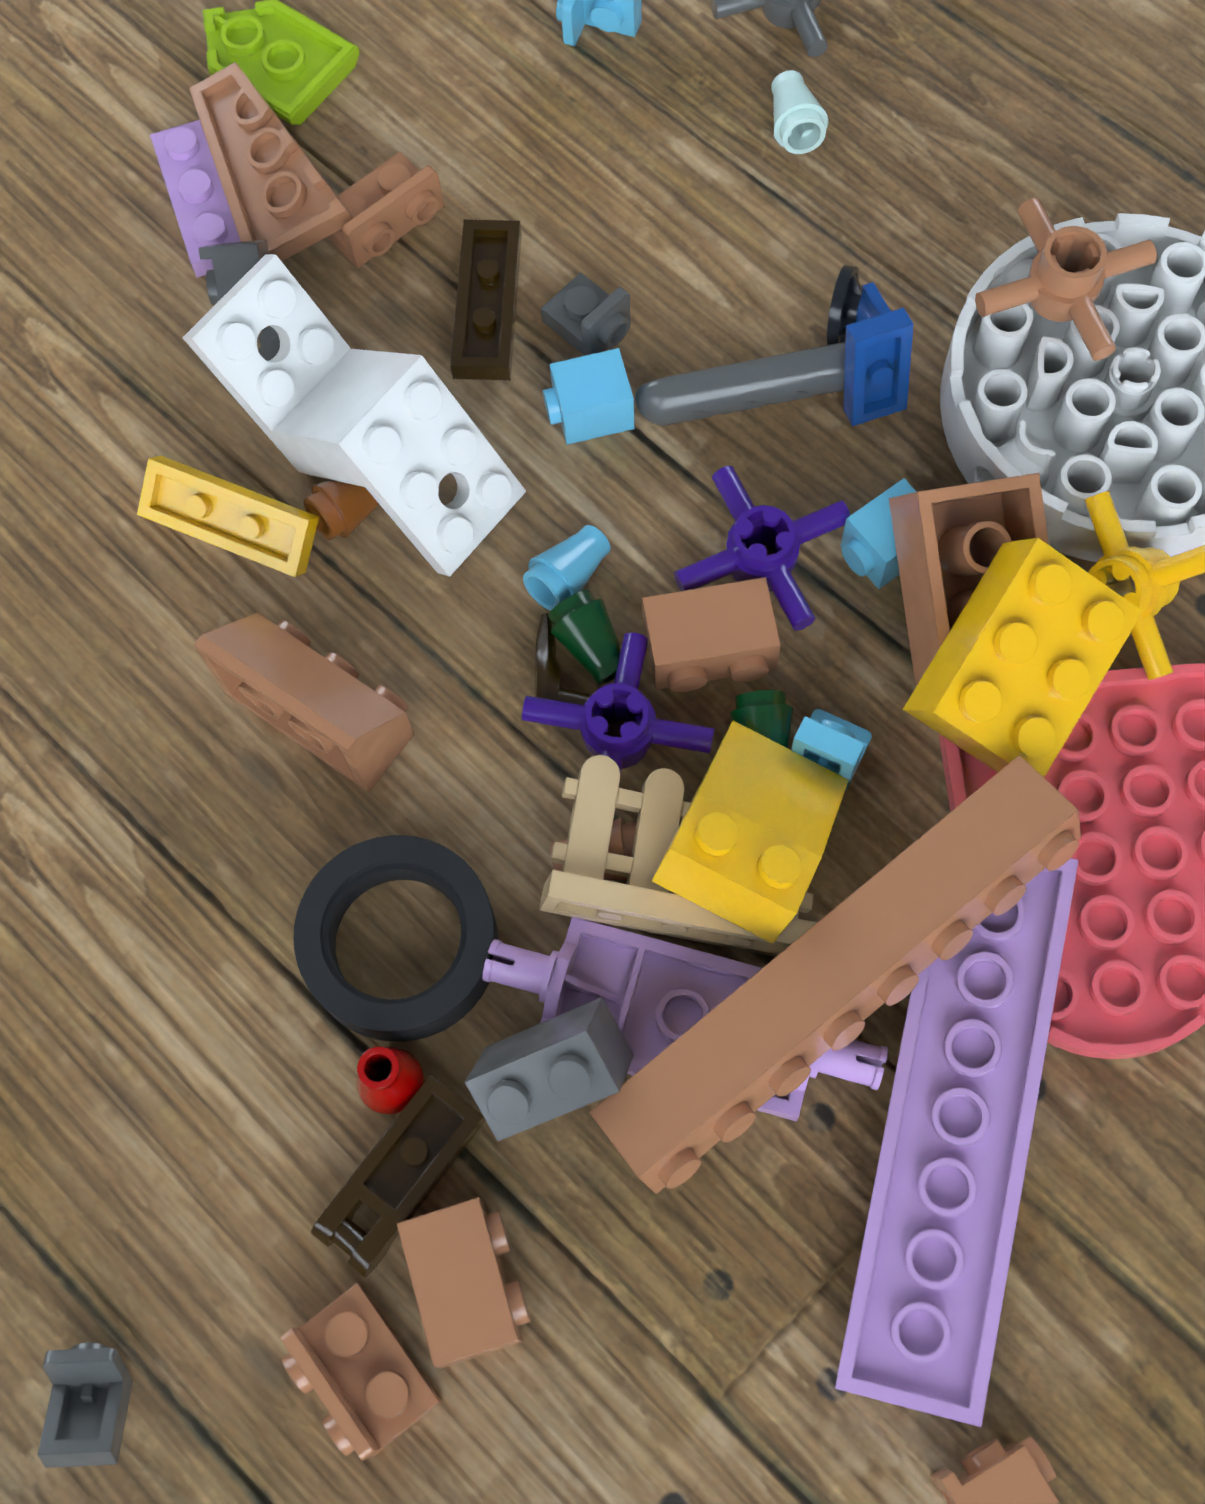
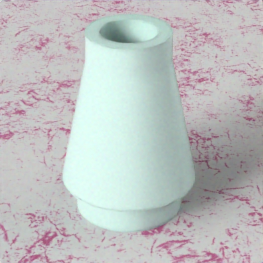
[771,70,828,154]

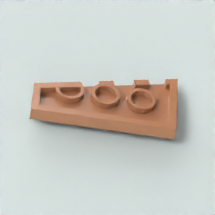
[189,62,353,261]

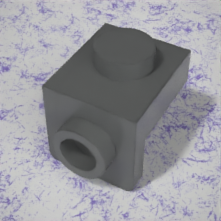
[37,1342,133,1468]

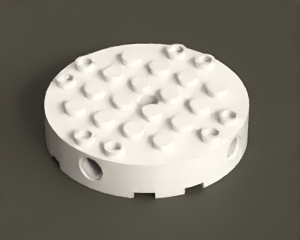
[940,213,1205,562]

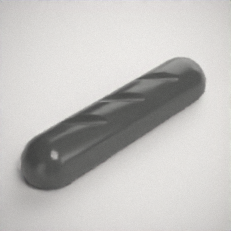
[635,342,845,426]

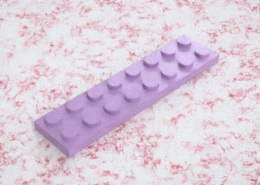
[835,858,1078,1427]

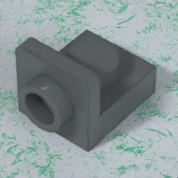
[541,273,631,356]

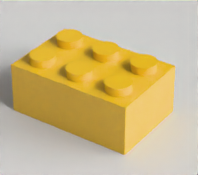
[903,538,1143,777]

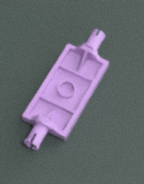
[482,917,888,1121]

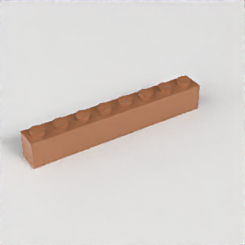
[589,755,1081,1194]

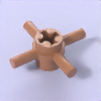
[975,198,1157,361]

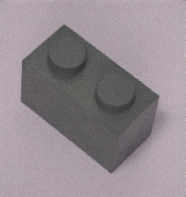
[465,997,634,1141]

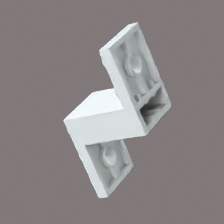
[182,254,526,577]

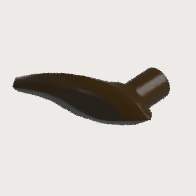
[535,613,589,705]

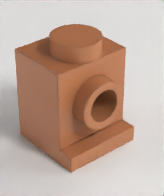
[930,1436,1060,1504]

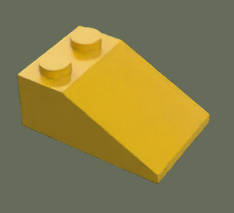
[652,721,848,944]

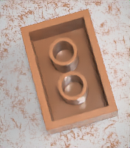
[889,473,1049,686]

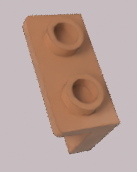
[327,152,444,269]
[280,1283,442,1460]

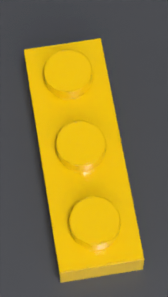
[137,455,319,577]

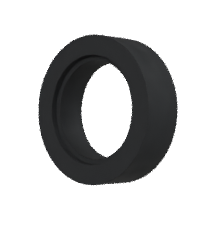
[293,835,499,1042]

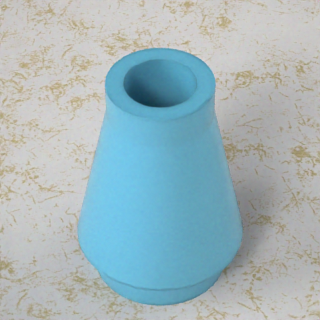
[523,525,611,610]

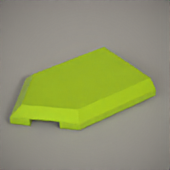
[202,0,360,125]

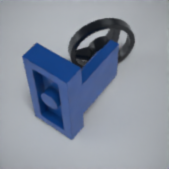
[827,265,914,426]

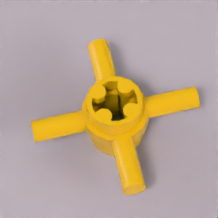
[1084,491,1205,681]

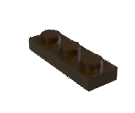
[450,220,522,381]

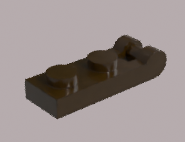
[311,1075,486,1277]

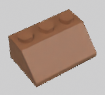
[193,612,415,792]

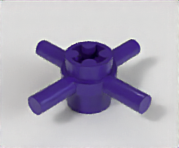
[674,466,850,631]
[522,633,715,775]

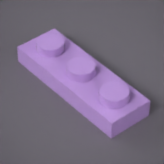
[150,120,241,277]

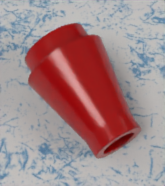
[356,1047,423,1114]

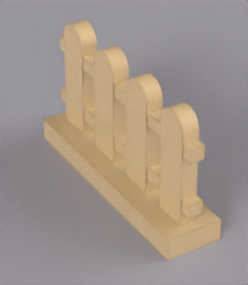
[539,755,816,957]

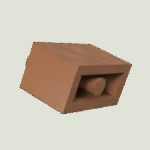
[642,577,781,692]
[397,1197,531,1368]

